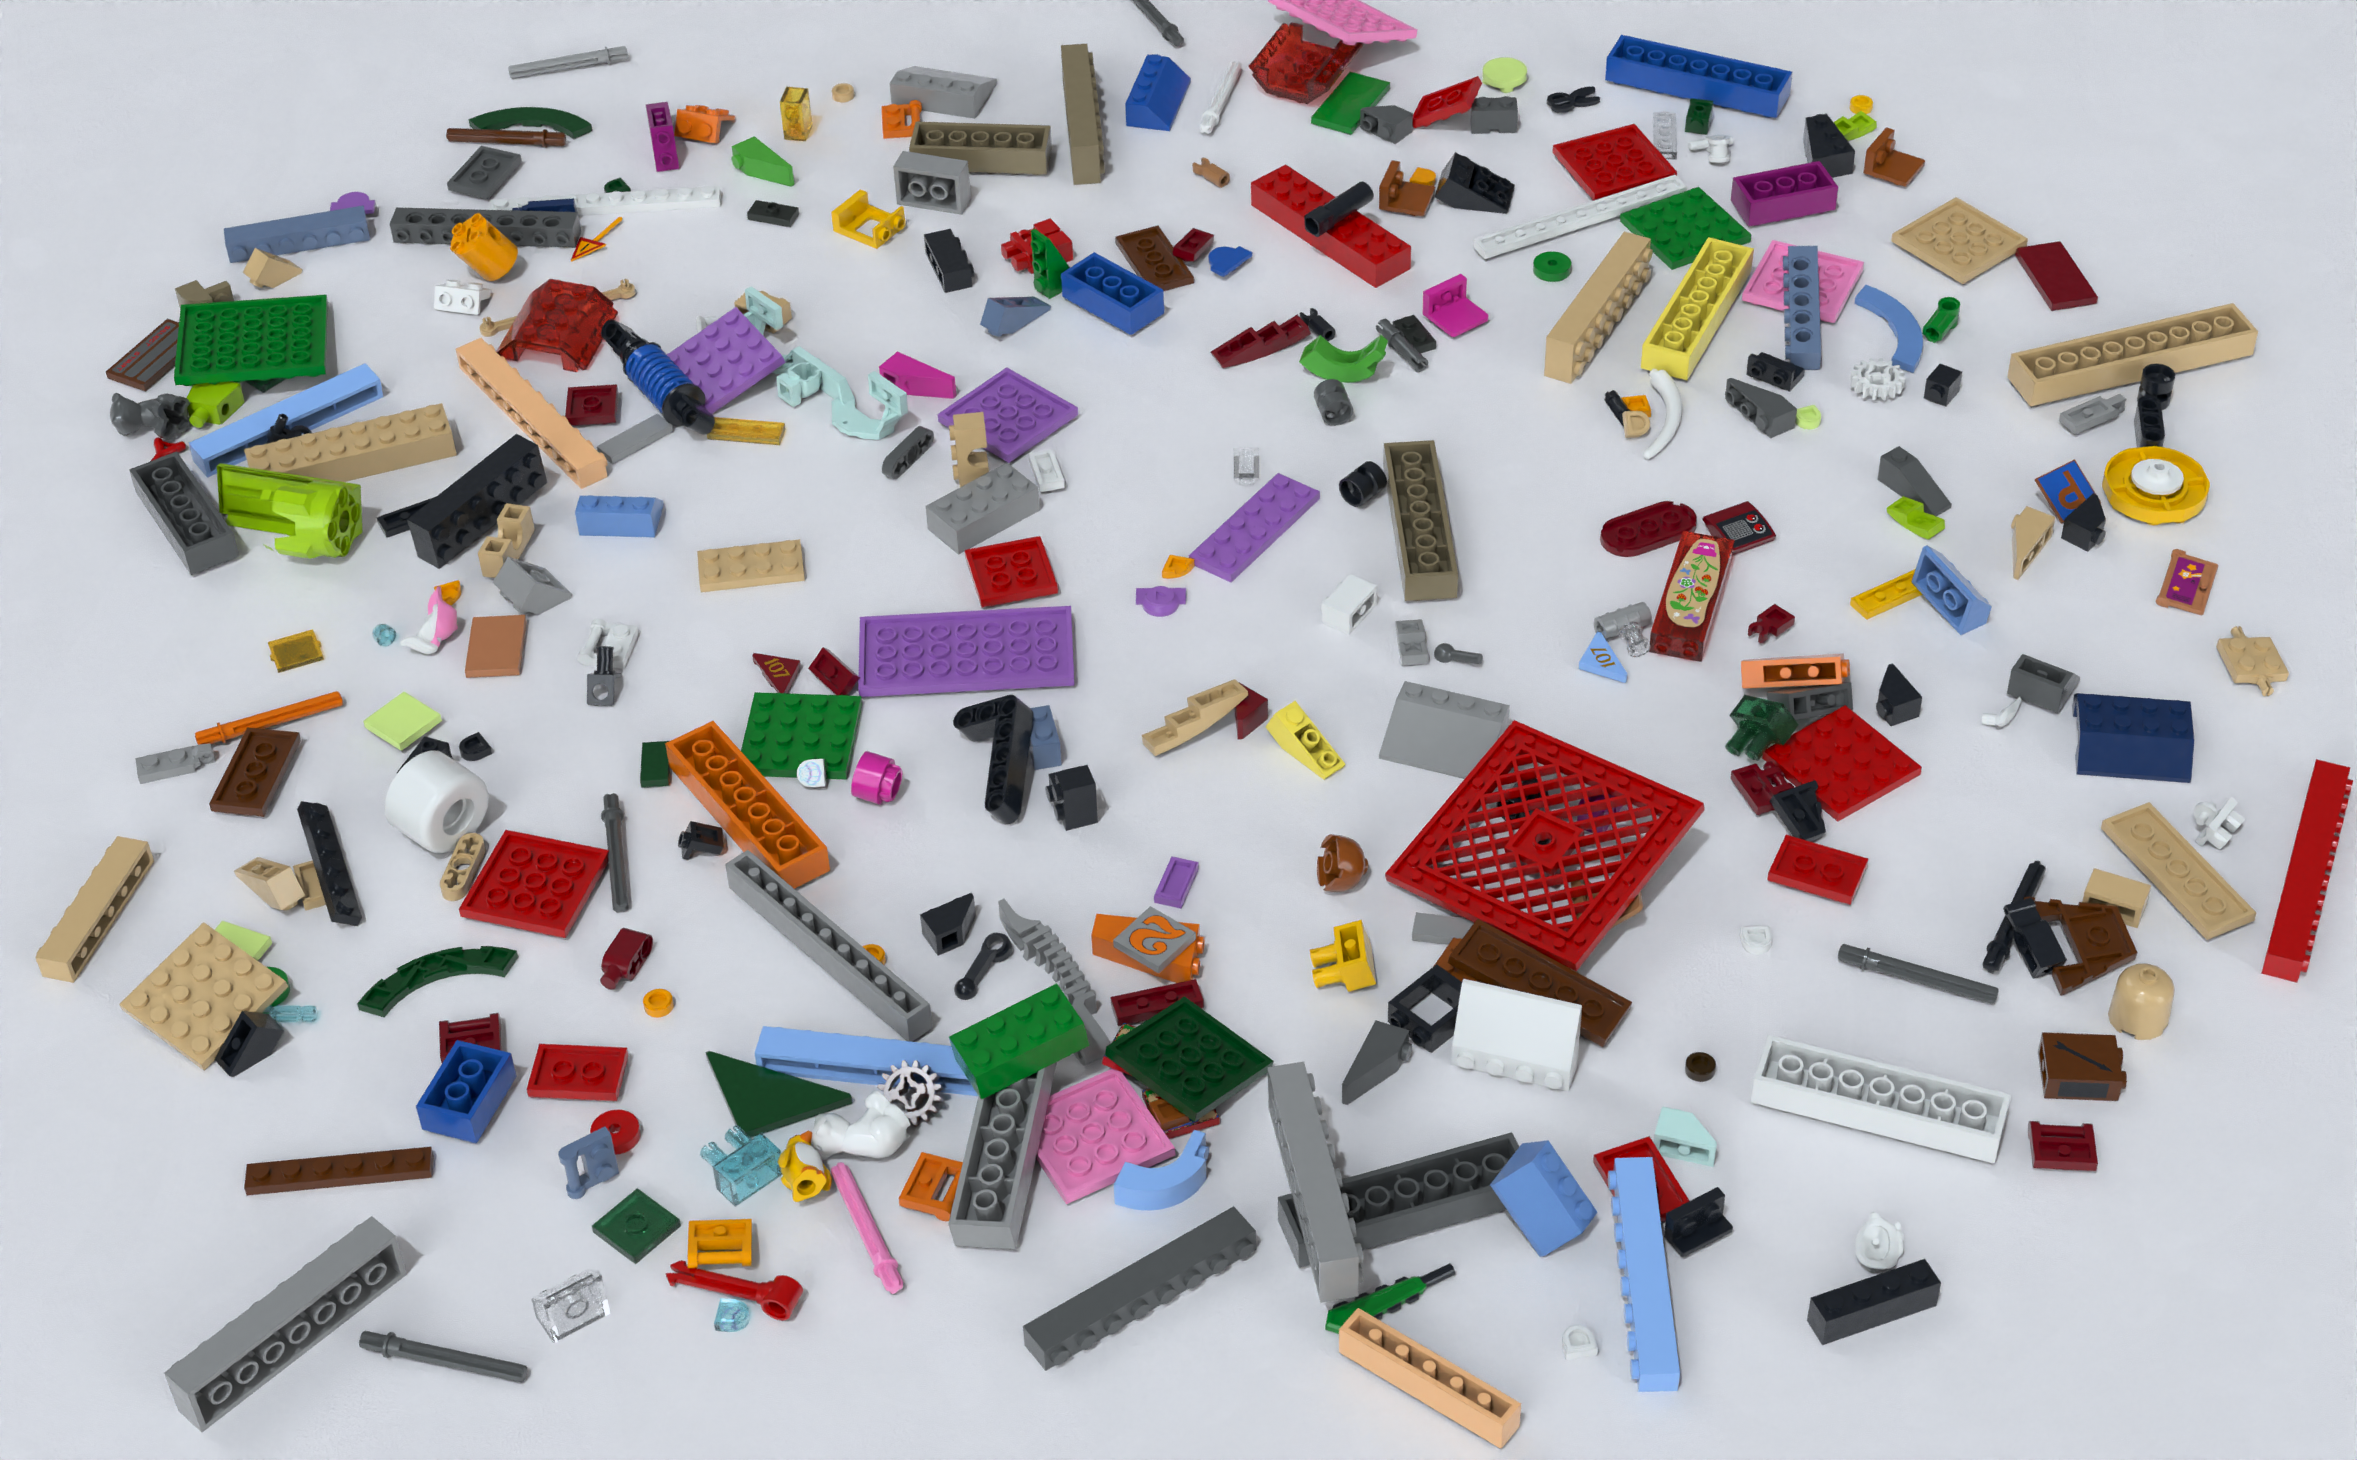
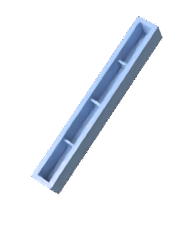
[189,363,383,478]
[755,1026,978,1096]
[1608,1157,1680,1392]

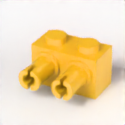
[1310,920,1376,992]

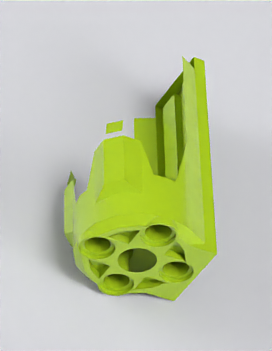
[217,463,363,559]

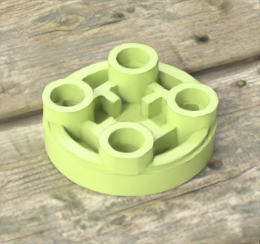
[1482,57,1527,93]

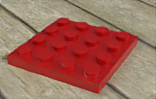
[1553,124,1677,201]
[1762,705,1922,822]
[459,830,609,938]

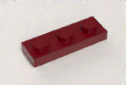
[1110,979,1204,1026]

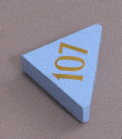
[1579,631,1627,683]

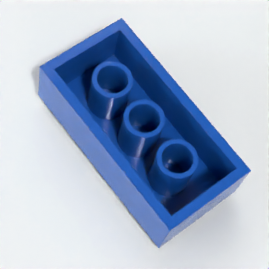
[1061,252,1164,335]

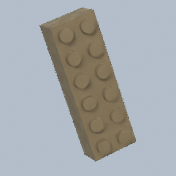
[909,122,1052,175]

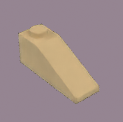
[2011,506,2056,580]
[234,857,305,911]

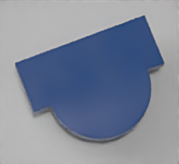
[1208,246,1252,277]

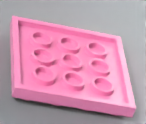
[1742,240,1864,323]
[1036,1068,1175,1204]

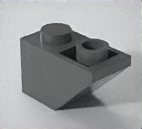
[1360,105,1413,144]

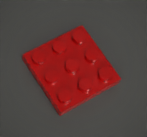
[965,536,1058,608]

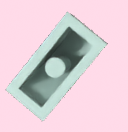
[1654,1107,1717,1167]

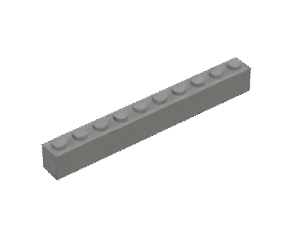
[725,850,933,1042]

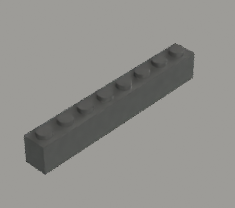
[1023,1206,1256,1371]

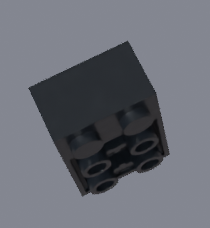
[1435,152,1515,214]

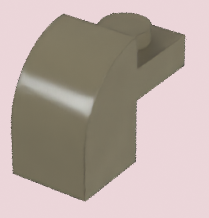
[175,280,234,308]

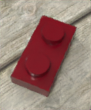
[1172,228,1214,262]
[808,647,860,695]

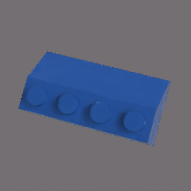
[1125,54,1191,131]

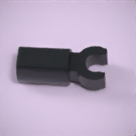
[1299,308,1336,341]

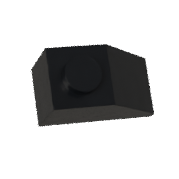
[2061,493,2106,552]
[1876,663,1922,726]
[214,1011,284,1077]

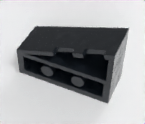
[1803,114,1855,178]

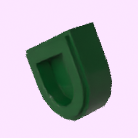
[604,178,631,193]

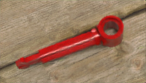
[665,1260,803,1321]

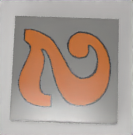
[1113,906,1196,974]

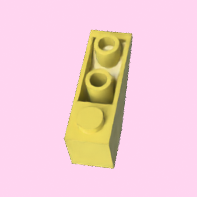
[1266,701,1346,780]

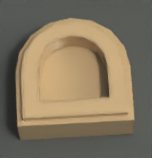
[1622,411,1650,438]

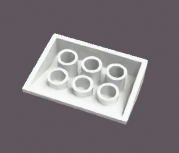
[1451,979,1582,1092]

